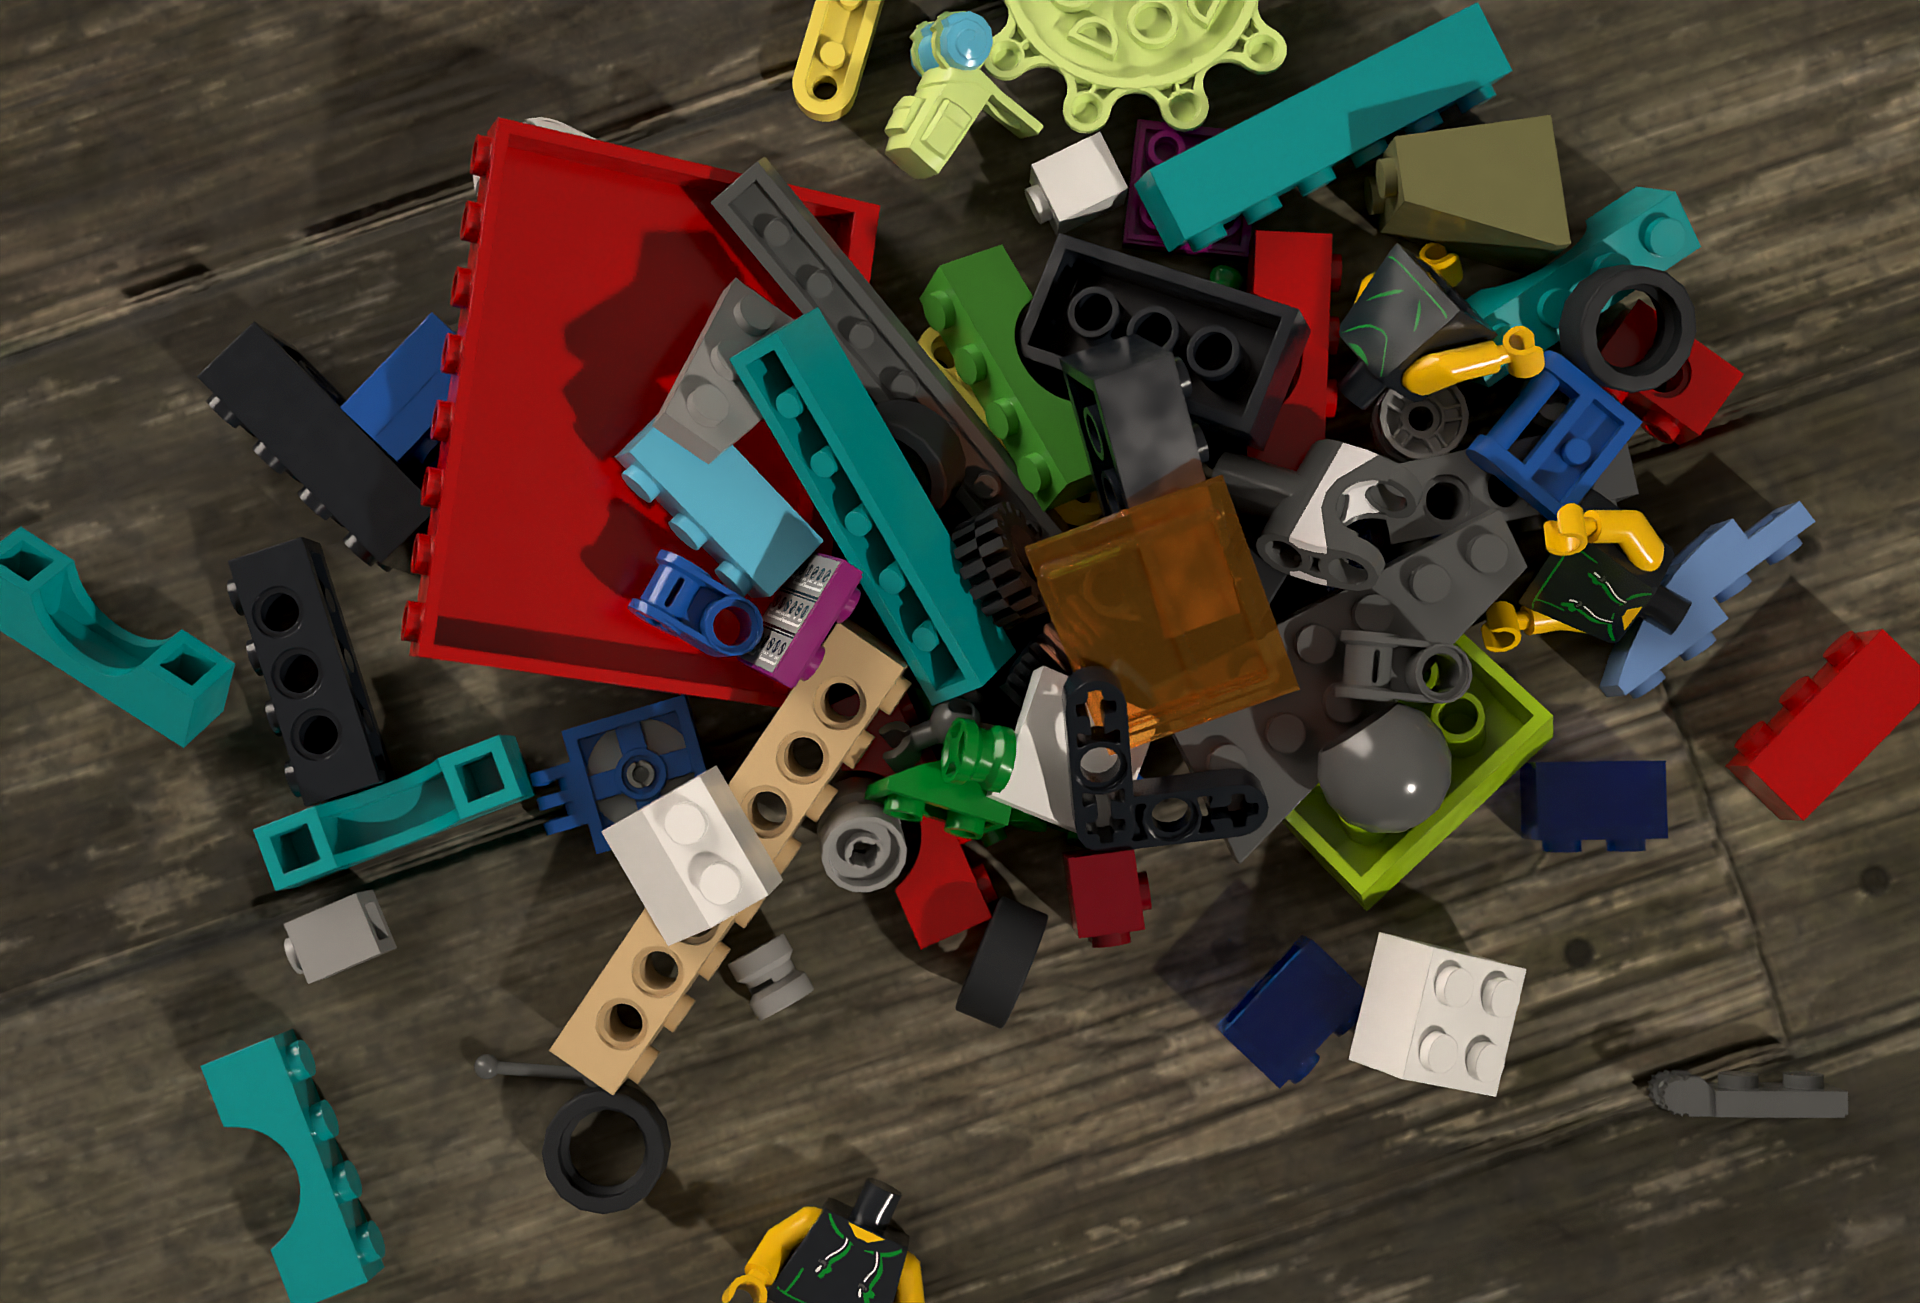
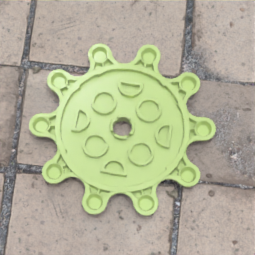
[983,0,1287,134]

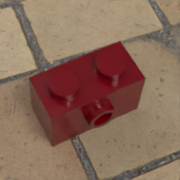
[1062,849,1152,948]

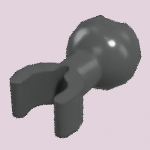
[879,696,981,773]

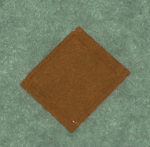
[1025,475,1300,756]

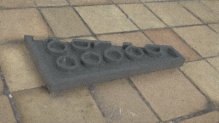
[1148,509,1527,864]

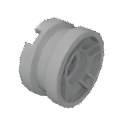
[1370,384,1469,464]

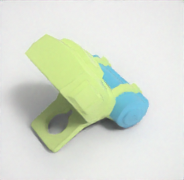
[884,11,1044,179]

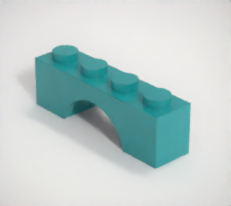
[1465,186,1701,388]
[0,526,235,748]
[253,735,537,891]
[200,1029,385,1303]

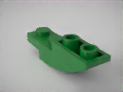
[864,760,1089,849]

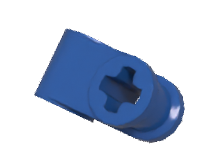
[627,549,764,657]

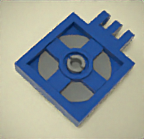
[529,695,709,854]

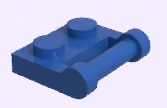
[1466,350,1642,521]

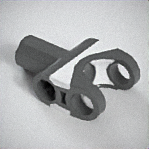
[1209,439,1423,591]

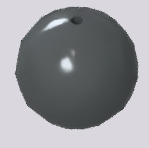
[1318,702,1452,833]

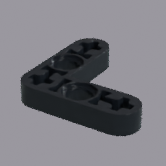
[1062,666,1269,852]

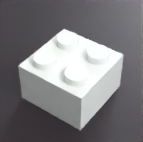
[1349,932,1526,1097]

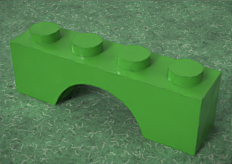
[919,244,1096,512]

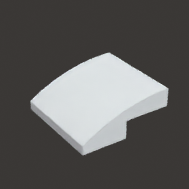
[986,666,1159,833]

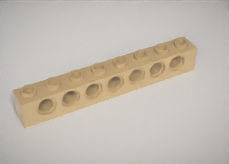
[549,618,912,1095]

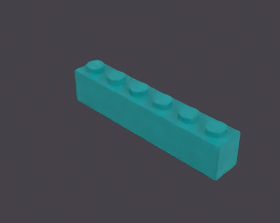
[1134,2,1513,253]
[729,307,1016,706]

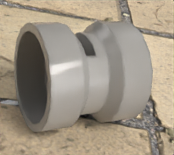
[728,933,814,1021]

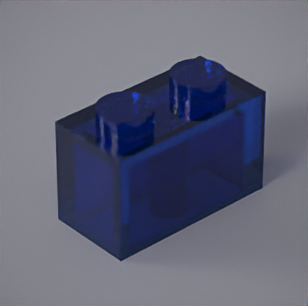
[1520,760,1668,853]
[1215,935,1365,1089]

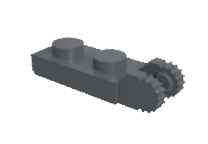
[1646,1070,1848,1118]

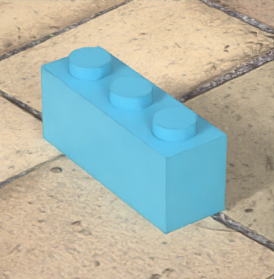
[615,414,824,598]

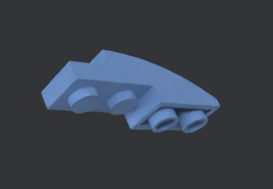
[1599,501,1816,699]

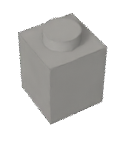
[284,890,397,984]

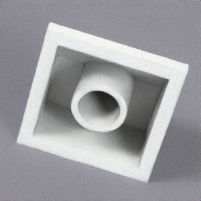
[601,765,783,946]

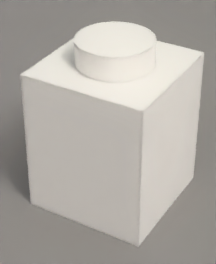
[1025,132,1128,236]

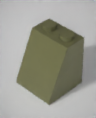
[1364,115,1571,275]

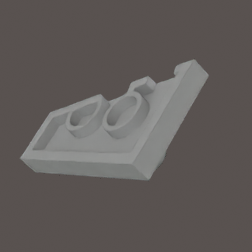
[652,278,794,465]

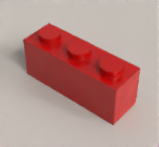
[1726,629,1920,821]

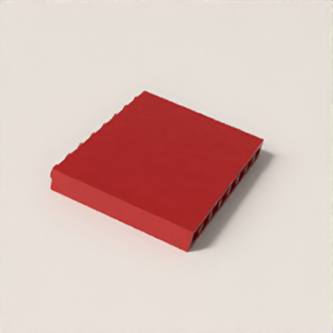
[401,117,880,709]

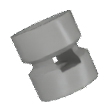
[816,777,907,892]

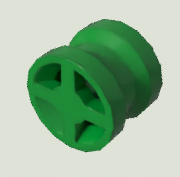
[941,717,1017,793]

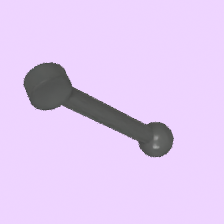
[474,1054,599,1088]

